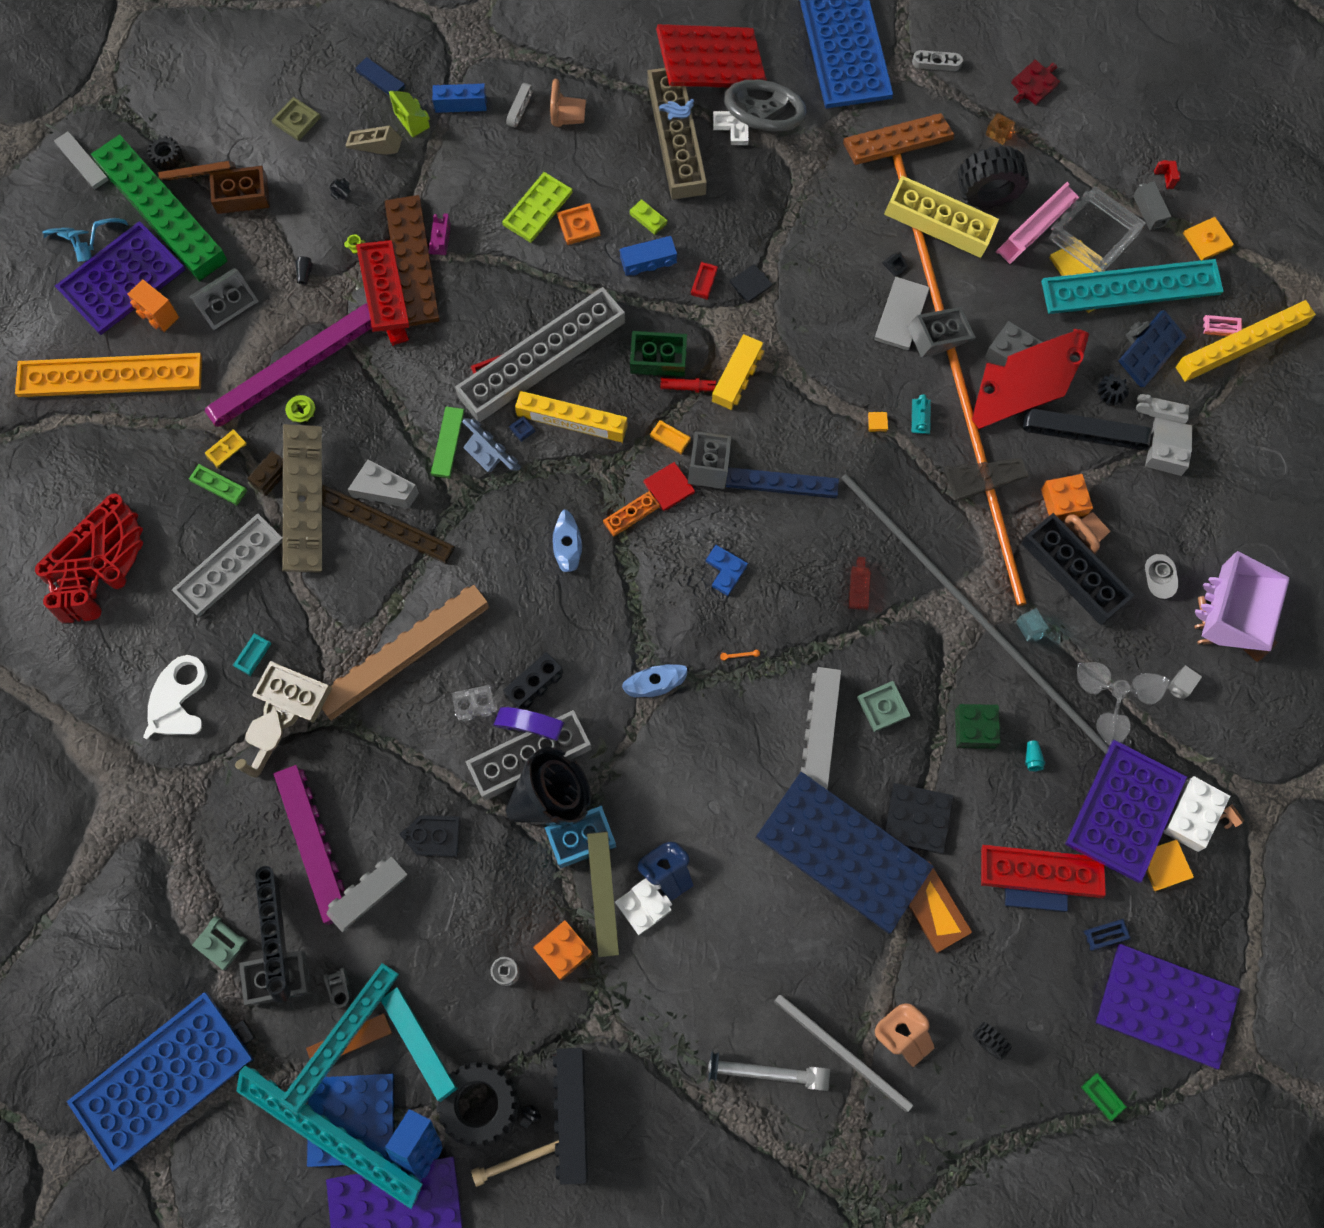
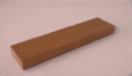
[306,1013,392,1059]

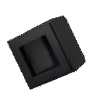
[882,252,909,277]

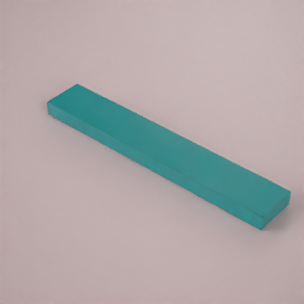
[381,988,458,1102]

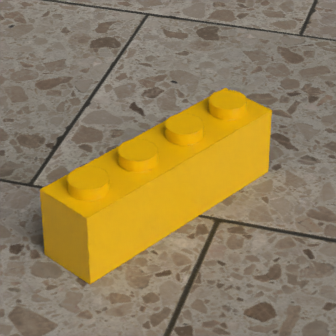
[712,334,764,410]

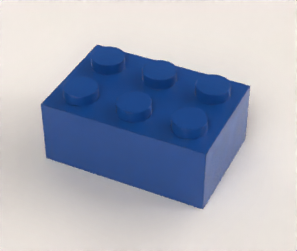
[385,1109,442,1182]

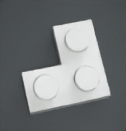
[713,111,748,145]

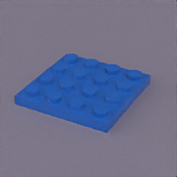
[307,1074,394,1167]

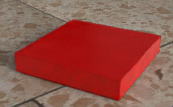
[643,462,695,512]

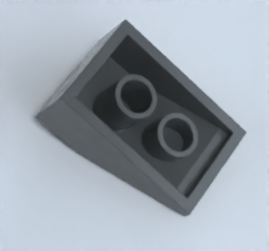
[907,307,975,358]
[688,431,731,489]

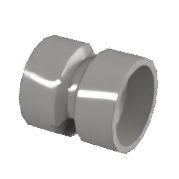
[491,957,520,987]

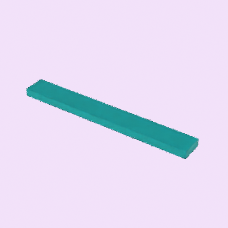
[279,963,399,1116]

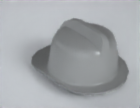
[1145,554,1178,599]

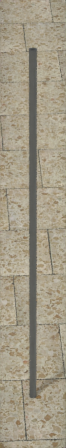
[841,473,1109,754]

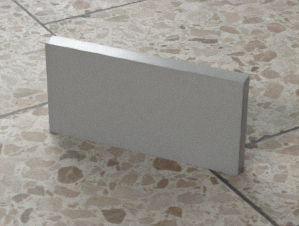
[874,277,930,350]

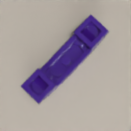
[493,707,564,741]

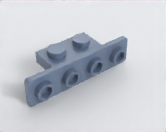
[462,418,521,472]

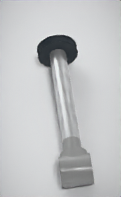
[708,1051,830,1091]

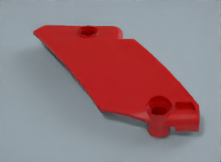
[972,329,1089,429]

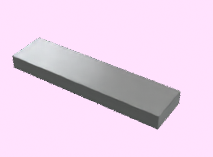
[54,131,109,190]

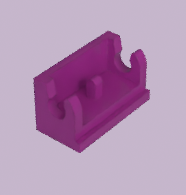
[429,213,451,255]

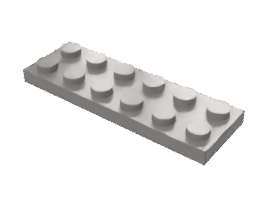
[172,513,282,617]

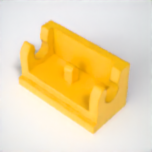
[205,429,246,469]

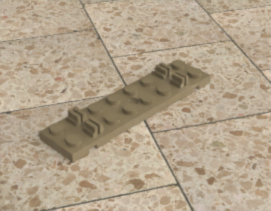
[282,424,322,573]

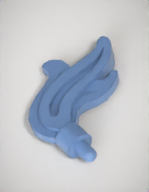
[659,99,694,121]

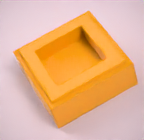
[868,412,888,432]

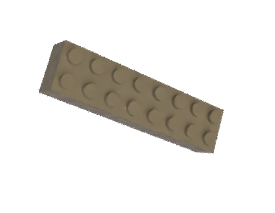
[647,68,706,200]

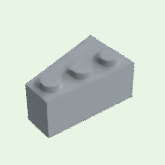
[348,460,419,508]

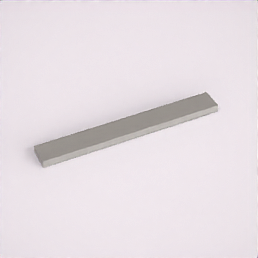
[774,995,913,1112]

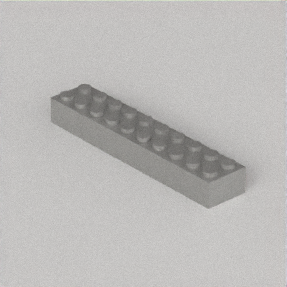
[455,287,625,423]

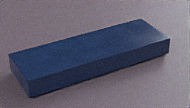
[355,57,405,96]
[1005,888,1068,912]

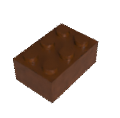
[209,166,270,214]

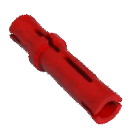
[661,378,716,393]

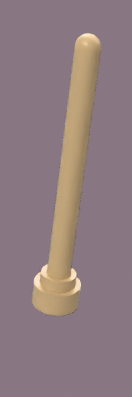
[471,1140,559,1187]

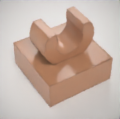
[1219,804,1245,829]

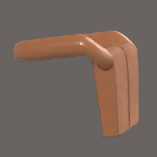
[550,79,586,127]
[1063,512,1110,554]
[875,1003,935,1067]

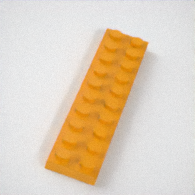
[15,353,202,397]

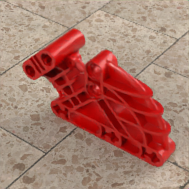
[35,494,144,623]

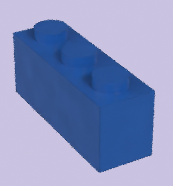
[433,84,487,113]
[620,236,677,276]

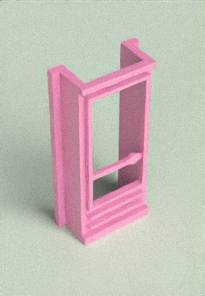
[996,182,1079,264]

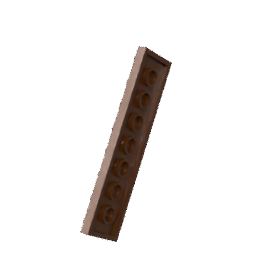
[384,195,440,326]

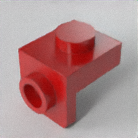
[1154,160,1180,189]

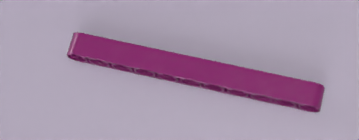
[205,303,372,427]

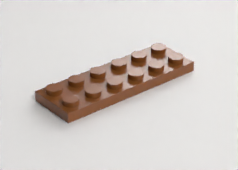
[843,113,954,165]

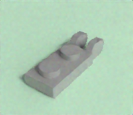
[1136,394,1189,424]

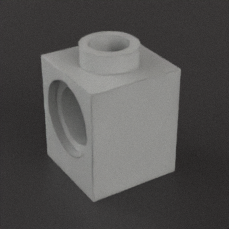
[1167,665,1202,700]

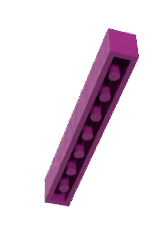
[273,765,345,925]

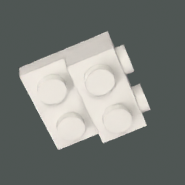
[615,878,672,936]

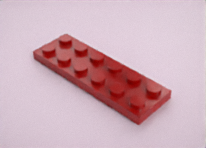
[356,240,409,332]
[981,845,1105,898]

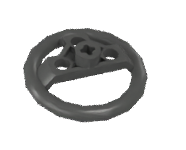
[724,79,807,132]

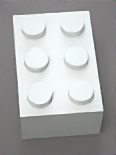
[1163,776,1230,852]

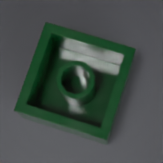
[955,704,1000,749]

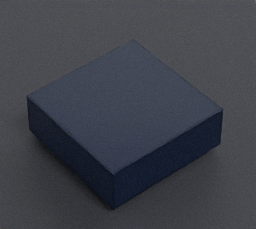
[509,416,535,442]

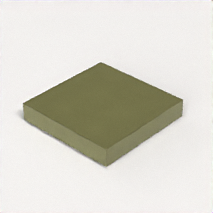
[271,97,321,141]

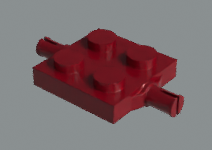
[1011,59,1060,106]

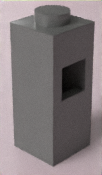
[1133,182,1171,231]

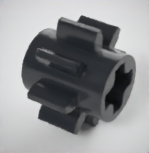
[329,178,351,200]

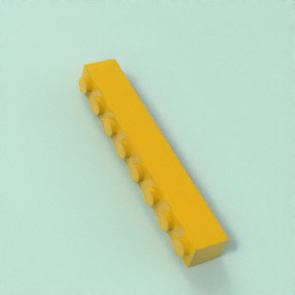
[1175,300,1316,382]

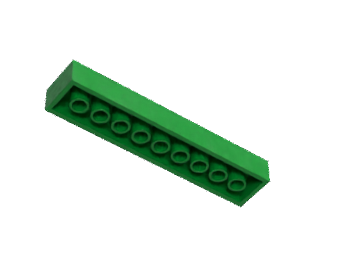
[91,134,228,282]

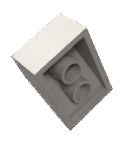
[1145,417,1192,476]

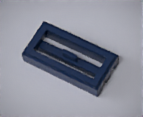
[1084,919,1131,951]

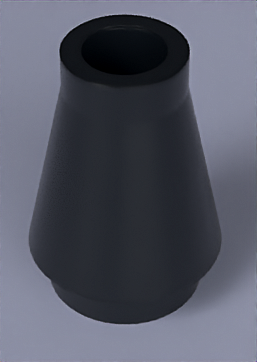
[295,256,313,285]

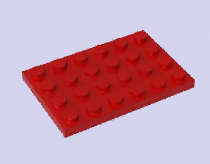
[656,24,767,87]

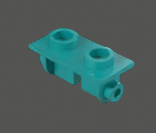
[911,395,931,434]

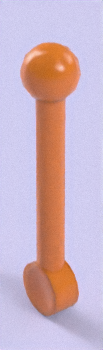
[720,650,760,661]

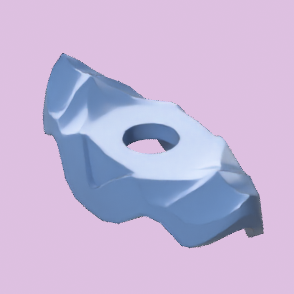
[553,509,582,572]
[622,664,687,697]

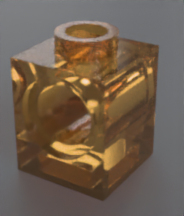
[985,113,1016,145]

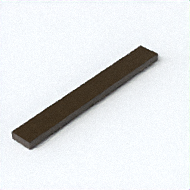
[322,485,455,564]

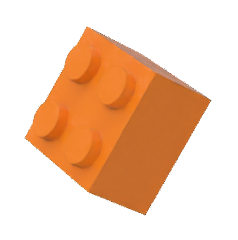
[127,279,179,332]
[1041,474,1093,521]
[533,920,592,981]

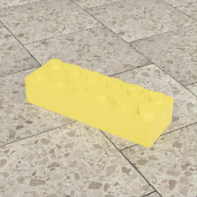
[884,176,999,258]

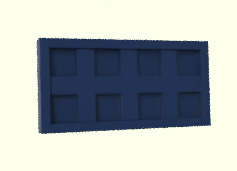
[1119,310,1186,387]

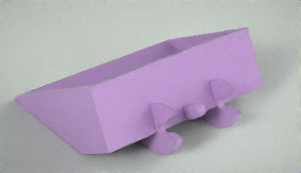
[1195,551,1290,651]

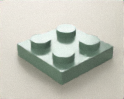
[857,681,910,732]

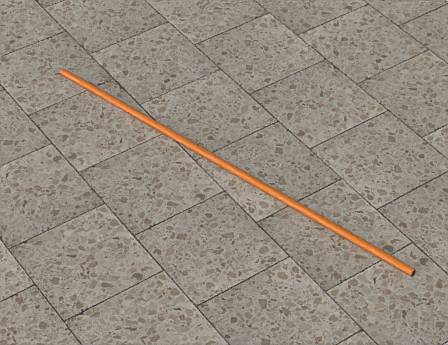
[892,154,1027,606]

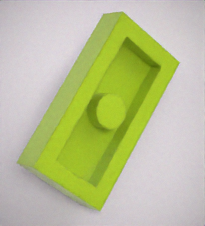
[629,199,667,235]

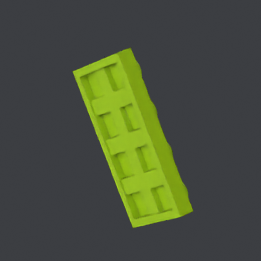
[502,172,573,243]

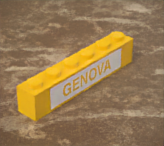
[515,391,628,443]

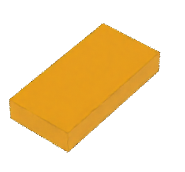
[650,420,691,454]

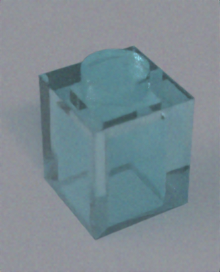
[1016,608,1048,642]

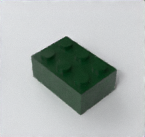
[630,331,687,377]

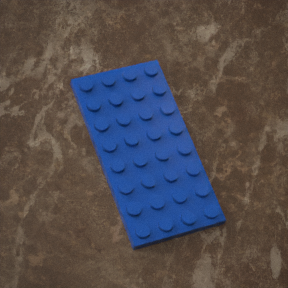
[800,0,893,109]
[67,992,254,1171]

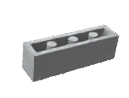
[326,857,407,932]

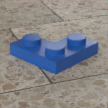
[706,545,748,596]

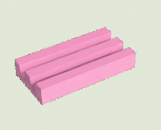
[1203,315,1242,336]

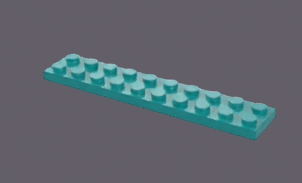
[1041,259,1224,314]
[236,1066,422,1209]

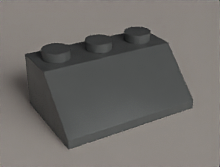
[189,268,259,331]

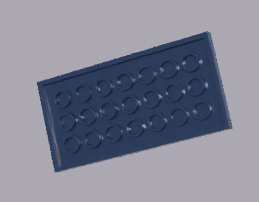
[756,772,934,934]

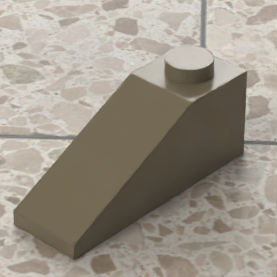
[346,125,402,155]

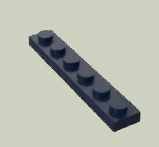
[726,467,839,498]

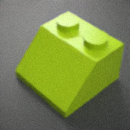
[389,91,430,138]

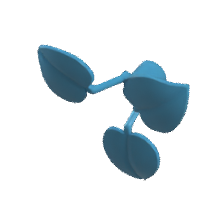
[42,218,128,262]

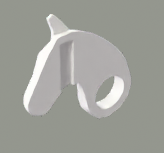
[143,655,207,739]

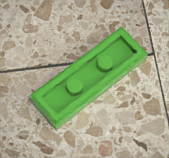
[189,464,247,505]

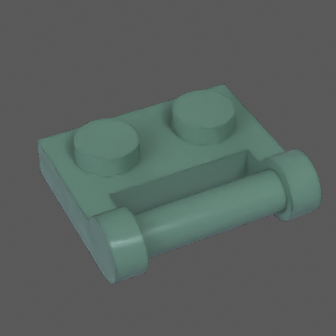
[192,916,248,971]

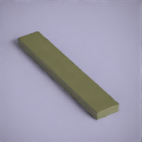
[587,831,619,957]

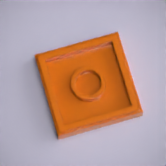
[557,203,601,245]

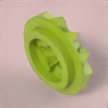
[285,395,316,424]

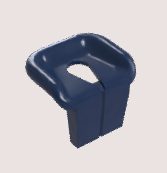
[637,842,694,901]

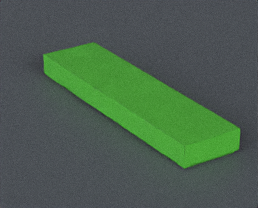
[431,407,464,479]

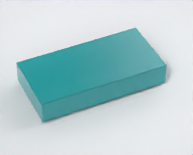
[233,633,271,676]

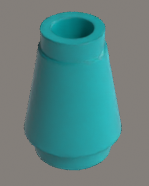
[1025,741,1045,772]

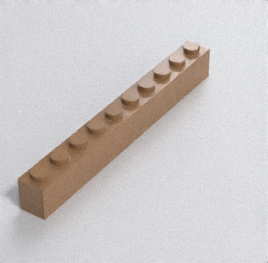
[322,585,489,721]

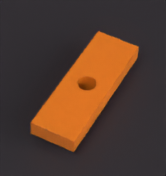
[603,491,660,537]

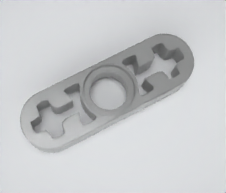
[912,50,963,71]
[506,83,533,128]

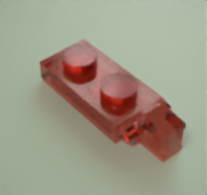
[848,557,870,610]

